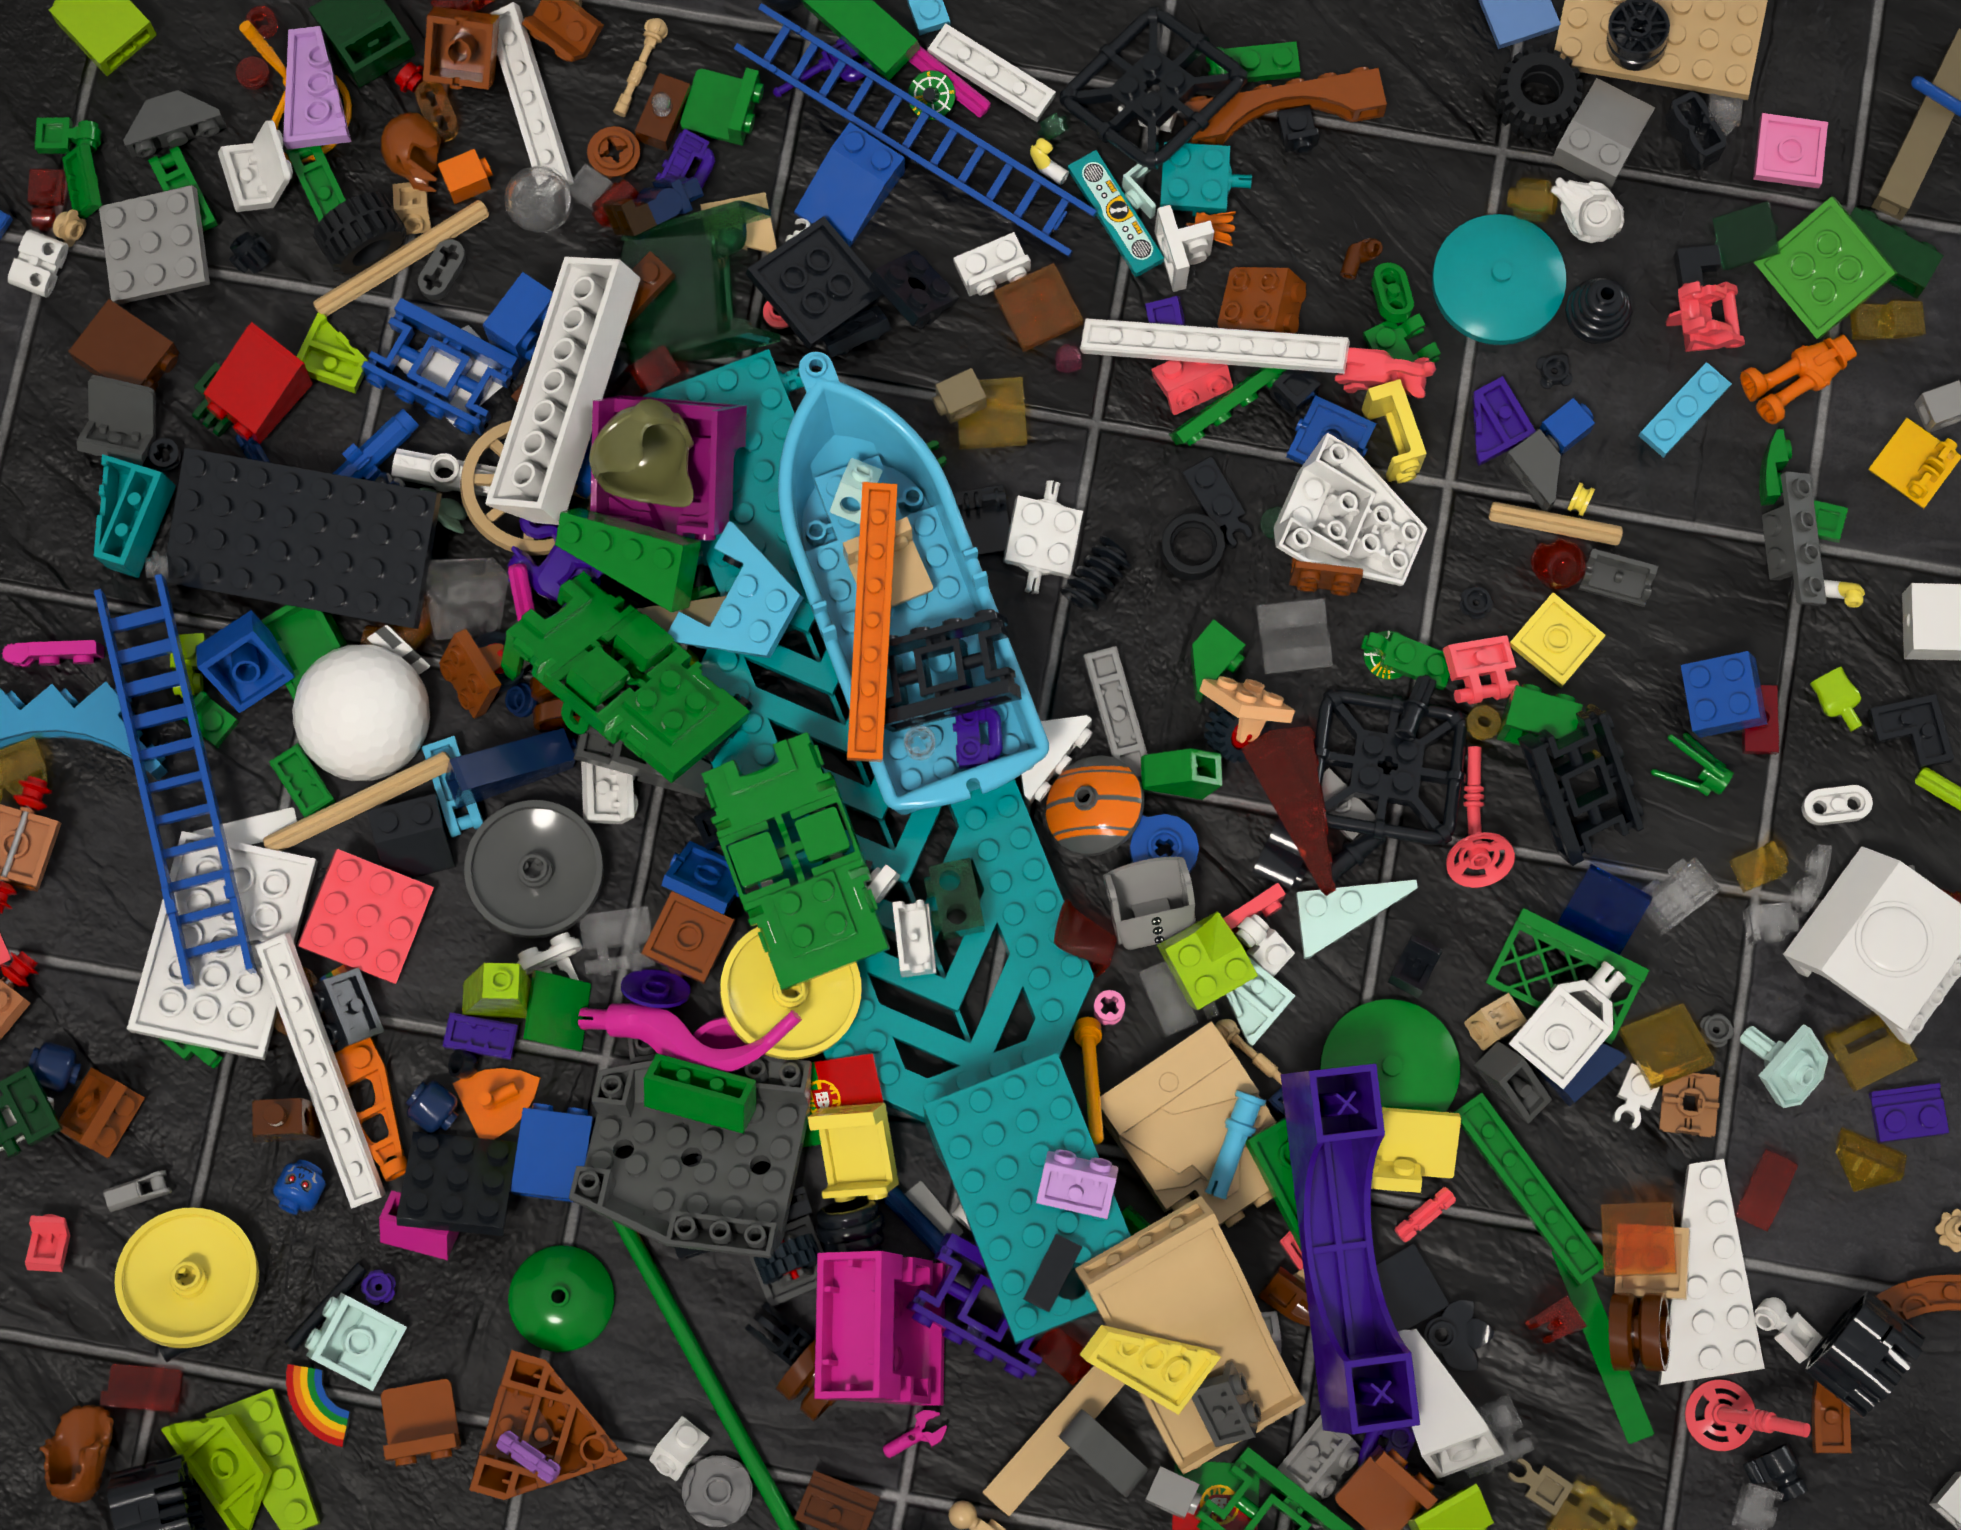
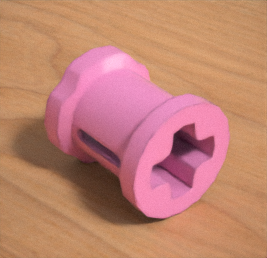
[1093,990,1125,1025]

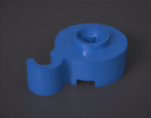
[1129,814,1199,874]

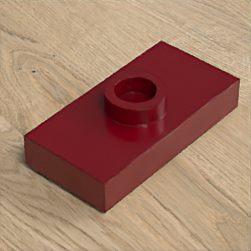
[1742,685,1779,755]

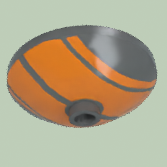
[1046,756,1144,856]

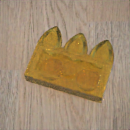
[0,737,49,803]

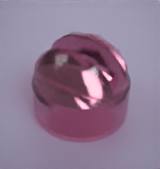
[1055,344,1082,373]

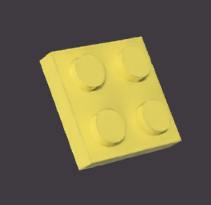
[1510,593,1606,688]

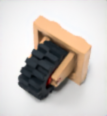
[1199,676,1295,763]

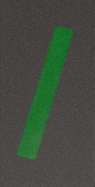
[1552,1251,1654,1444]

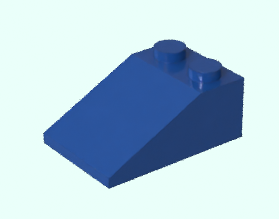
[794,122,905,247]

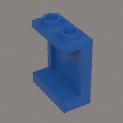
[510,1103,595,1203]

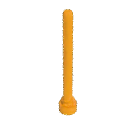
[1073,1017,1104,1145]

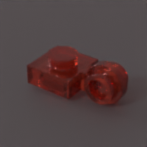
[27,169,66,231]

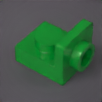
[182,691,239,748]

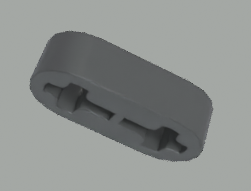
[418,239,466,301]

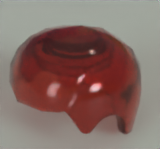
[1531,538,1587,590]

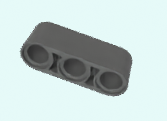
[1058,1409,1149,1498]

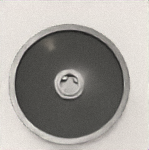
[464,800,604,938]

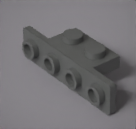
[1762,471,1826,606]

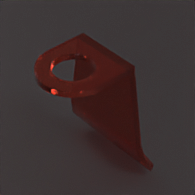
[1054,899,1117,978]

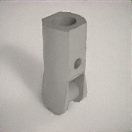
[103,1170,172,1212]

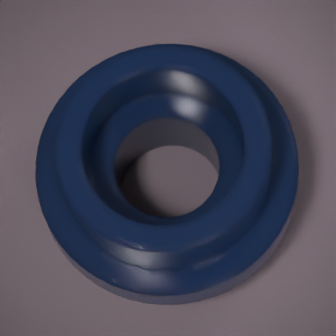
[505,683,537,718]

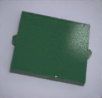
[1713,201,1780,271]

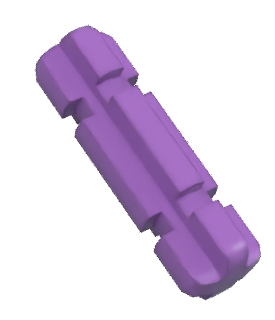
[496,1431,561,1483]

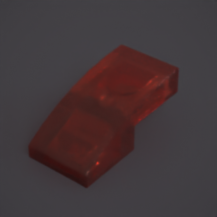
[1735,1149,1798,1232]

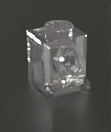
[1743,902,1799,946]
[1731,1483,1784,1530]

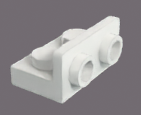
[953,232,1031,296]

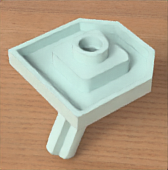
[1740,1024,1828,1108]

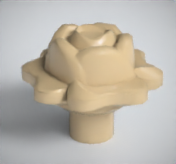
[1934,1209,1961,1253]

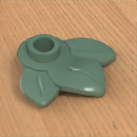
[420,487,468,534]

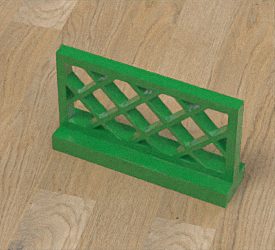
[1485,908,1649,1045]

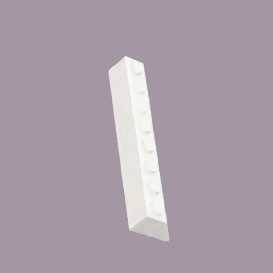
[485,257,640,525]

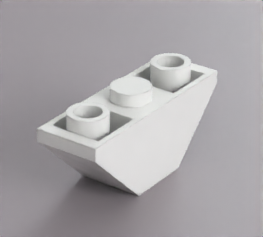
[1020,715,1093,807]

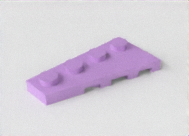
[283,26,351,150]

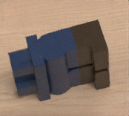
[602,177,704,236]

